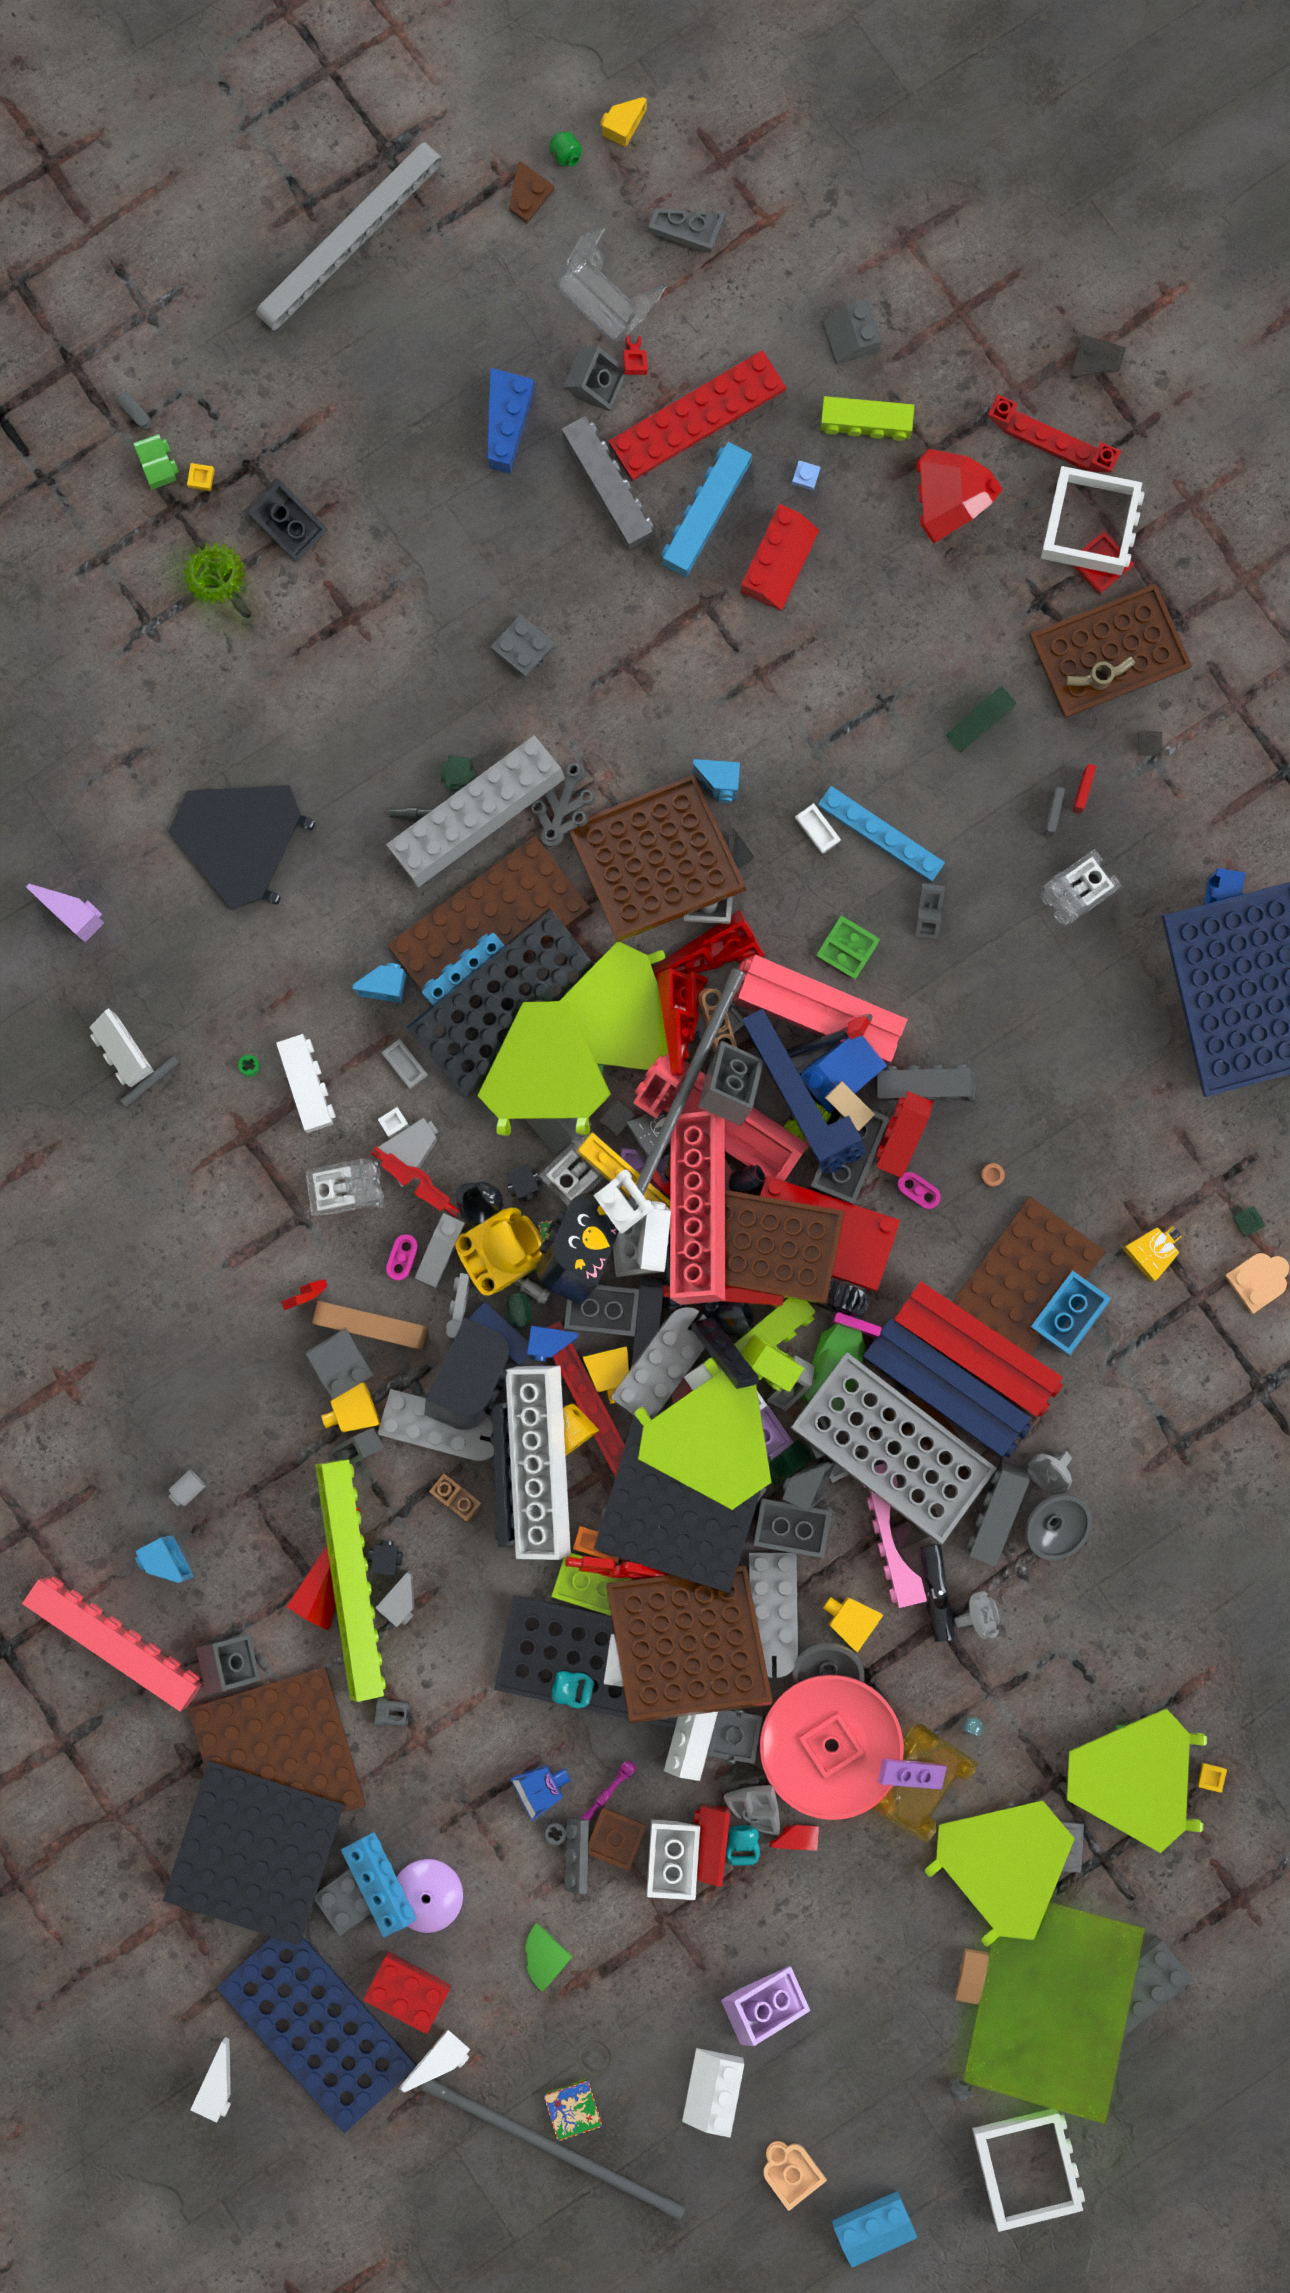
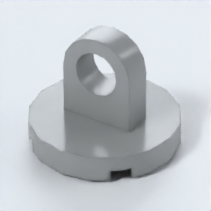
[1027,1449,1072,1495]
[953,1591,1000,1639]

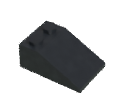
[244,479,328,562]

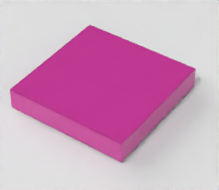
[831,1312,882,1338]

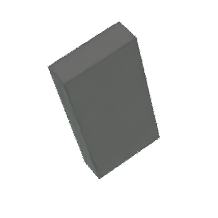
[1043,787,1065,837]

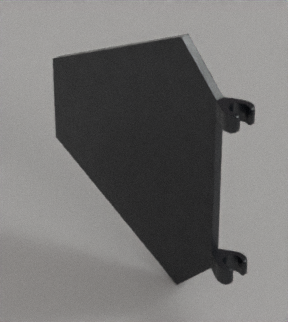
[168,785,316,910]

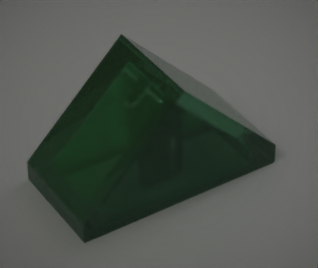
[769,1439,812,1486]

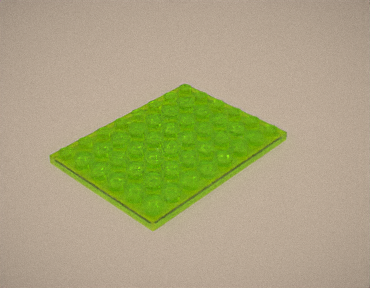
[963,1902,1146,2124]

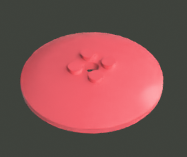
[760,1675,904,1820]

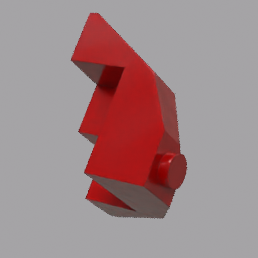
[917,449,1003,543]

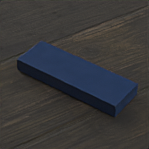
[469,1302,531,1366]

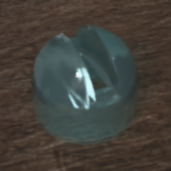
[962,1717,983,1737]

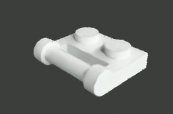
[593,1170,654,1233]

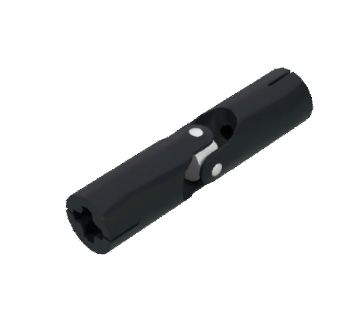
[920,1544,955,1642]

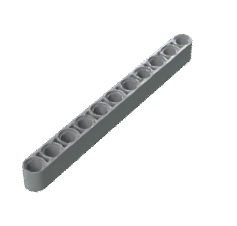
[256,142,442,330]

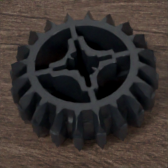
[811,1280,869,1317]

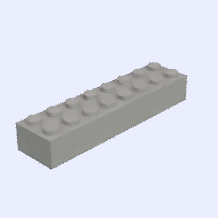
[386,735,565,887]

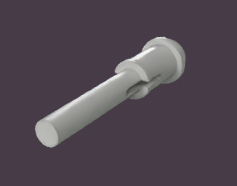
[514,1278,551,1304]

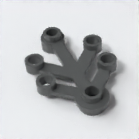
[531,762,595,847]

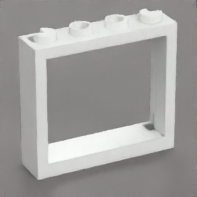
[1041,466,1145,575]
[972,2108,1085,2232]

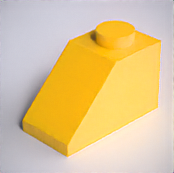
[600,97,647,147]

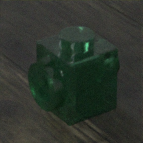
[441,756,476,792]

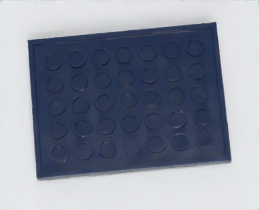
[1161,882,1290,1097]

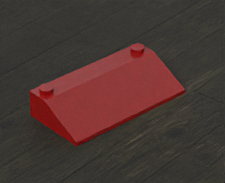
[759,1176,900,1292]

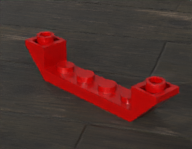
[987,394,1121,473]

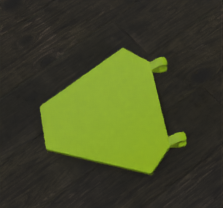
[560,942,668,1070]
[478,1001,611,1136]
[635,1358,771,1510]
[1067,1708,1207,1853]
[925,1801,1075,1946]

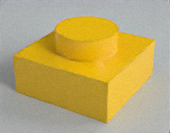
[187,463,215,491]
[1197,1762,1227,1793]

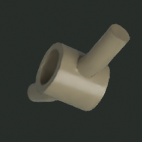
[1066,657,1135,690]

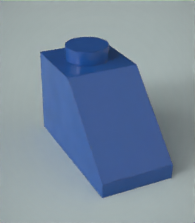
[527,1326,579,1362]

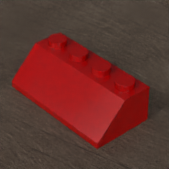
[740,504,819,611]

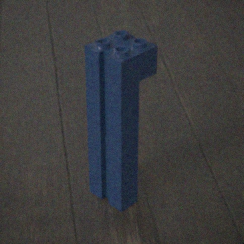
[742,1009,865,1174]
[863,1319,1031,1460]

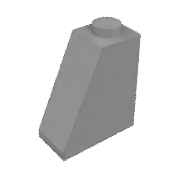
[378,1118,438,1189]

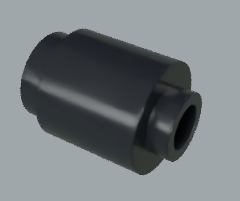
[729,1165,765,1193]

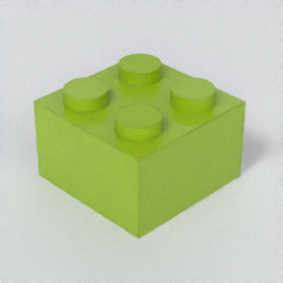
[741,1334,805,1392]

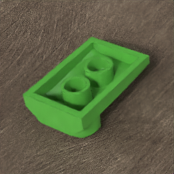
[800,1324,866,1411]

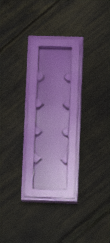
[878,1759,947,1789]

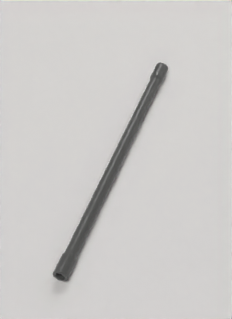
[628,968,745,1229]
[420,2079,686,2221]

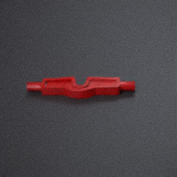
[371,1146,460,1218]
[565,1556,668,1579]

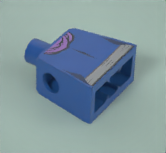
[511,1765,571,1821]

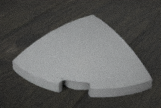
[724,1785,780,1835]

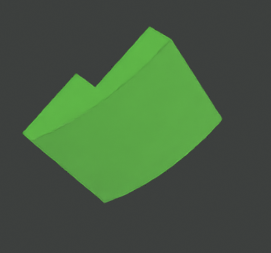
[816,915,881,980]

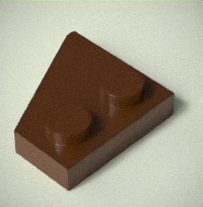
[509,161,554,224]

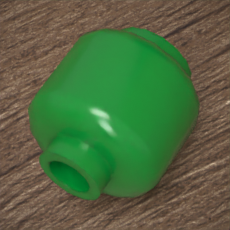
[549,131,583,167]

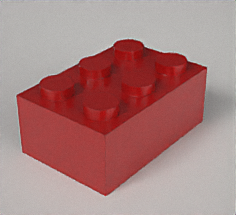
[875,1091,933,1178]
[363,1951,451,2034]

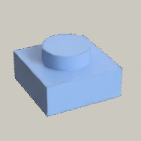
[792,461,820,491]

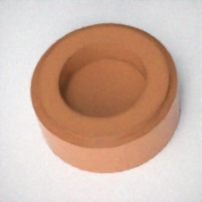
[981,1163,1005,1187]

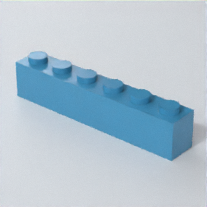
[661,442,752,578]

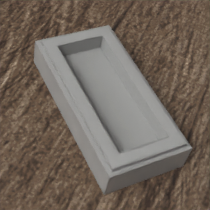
[381,1038,428,1090]

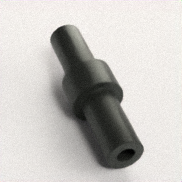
[389,806,433,820]

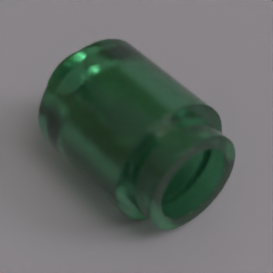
[506,1293,532,1328]

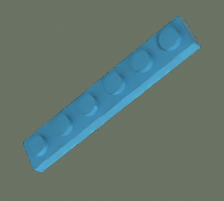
[818,786,945,883]

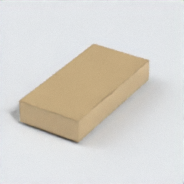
[825,1081,875,1131]

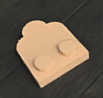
[1225,1253,1289,1314]
[764,2141,827,2211]

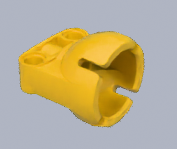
[455,1208,543,1296]

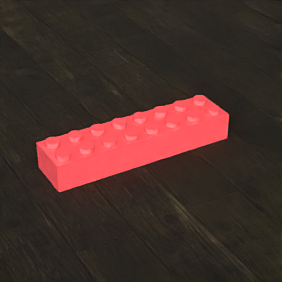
[670,1111,725,1305]
[22,1576,203,1711]

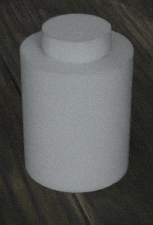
[169,1470,206,1506]

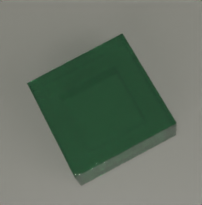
[1232,1205,1266,1238]

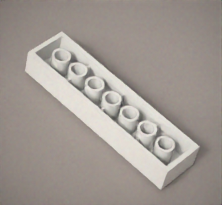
[506,1366,571,1560]

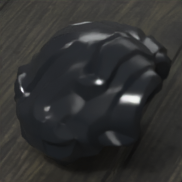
[455,1181,504,1224]

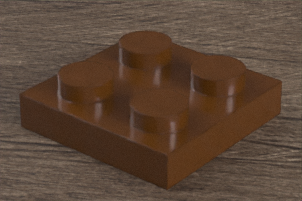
[588,1807,647,1871]

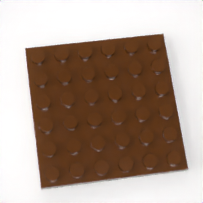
[569,774,747,943]
[606,1566,773,1724]
[188,1667,366,1812]

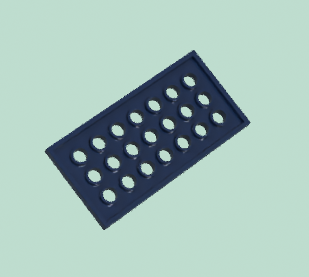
[217,1936,417,2133]

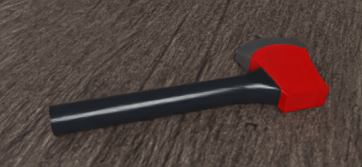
[786,1014,873,1058]

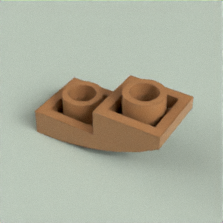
[429,1473,483,1523]
[955,1948,989,2005]

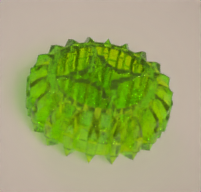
[183,541,246,604]

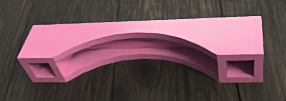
[863,1463,927,1608]

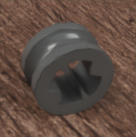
[545,1822,566,1845]

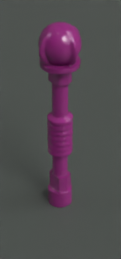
[581,1761,636,1822]

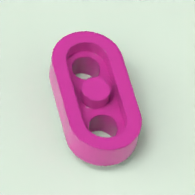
[897,1172,941,1209]
[386,1235,418,1281]

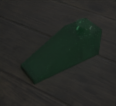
[946,686,1016,752]

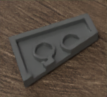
[648,208,726,254]

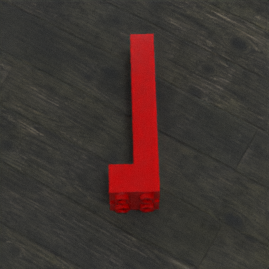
[894,1281,1063,1419]

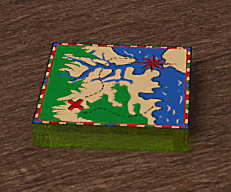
[543,2078,603,2142]

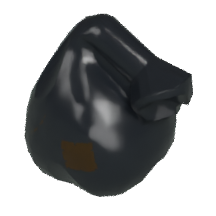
[704,1301,753,1336]

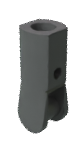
[115,390,152,430]

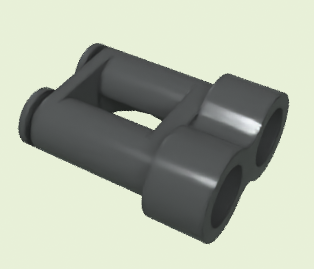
[374,1697,411,1727]

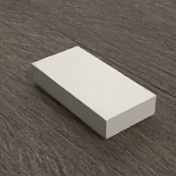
[795,803,841,854]

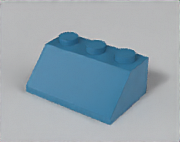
[1031,1270,1111,1358]
[135,1535,194,1583]
[832,2191,918,2267]

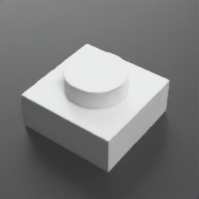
[378,1107,410,1139]

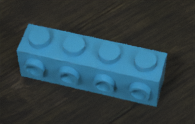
[422,932,504,1005]
[341,1832,417,1938]

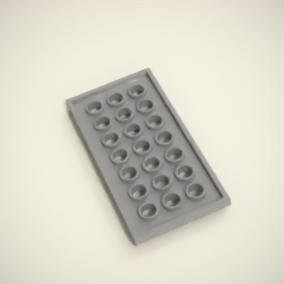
[790,1352,997,1544]

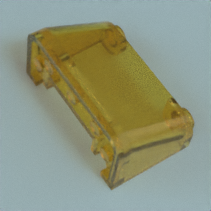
[873,1724,979,1844]

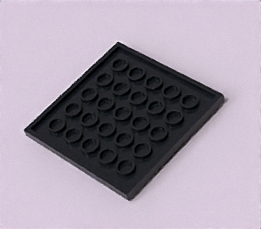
[594,1415,772,1593]
[162,1760,346,1945]

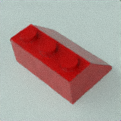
[694,1803,730,1887]

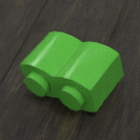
[133,434,179,490]

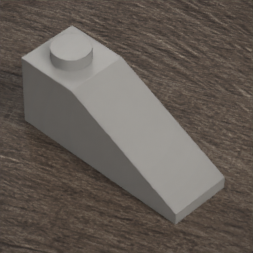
[415,1213,466,1288]

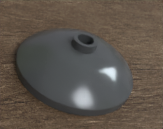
[1025,1494,1092,1560]
[793,1643,864,1684]

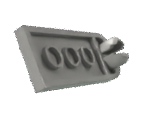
[610,1307,707,1419]
[377,1389,494,1462]
[749,1553,798,1679]

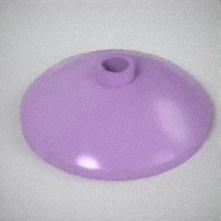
[397,1859,463,1933]

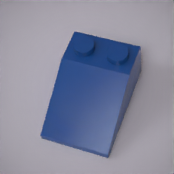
[800,1035,887,1113]

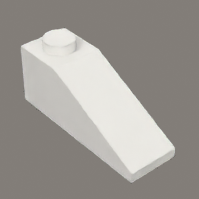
[398,2030,470,2092]
[191,2037,231,2123]

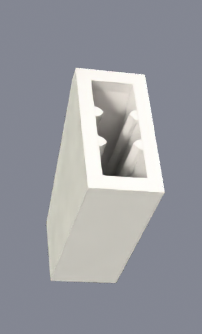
[636,1201,671,1272]

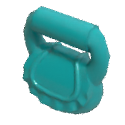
[552,1671,594,1709]
[725,1825,760,1866]

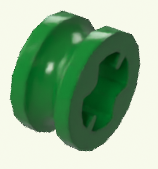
[238,1055,260,1077]

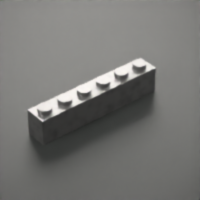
[562,416,654,551]

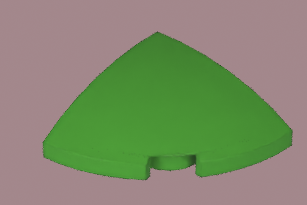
[525,1922,573,1992]

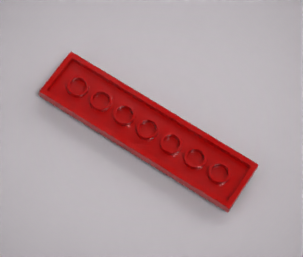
[609,350,786,481]

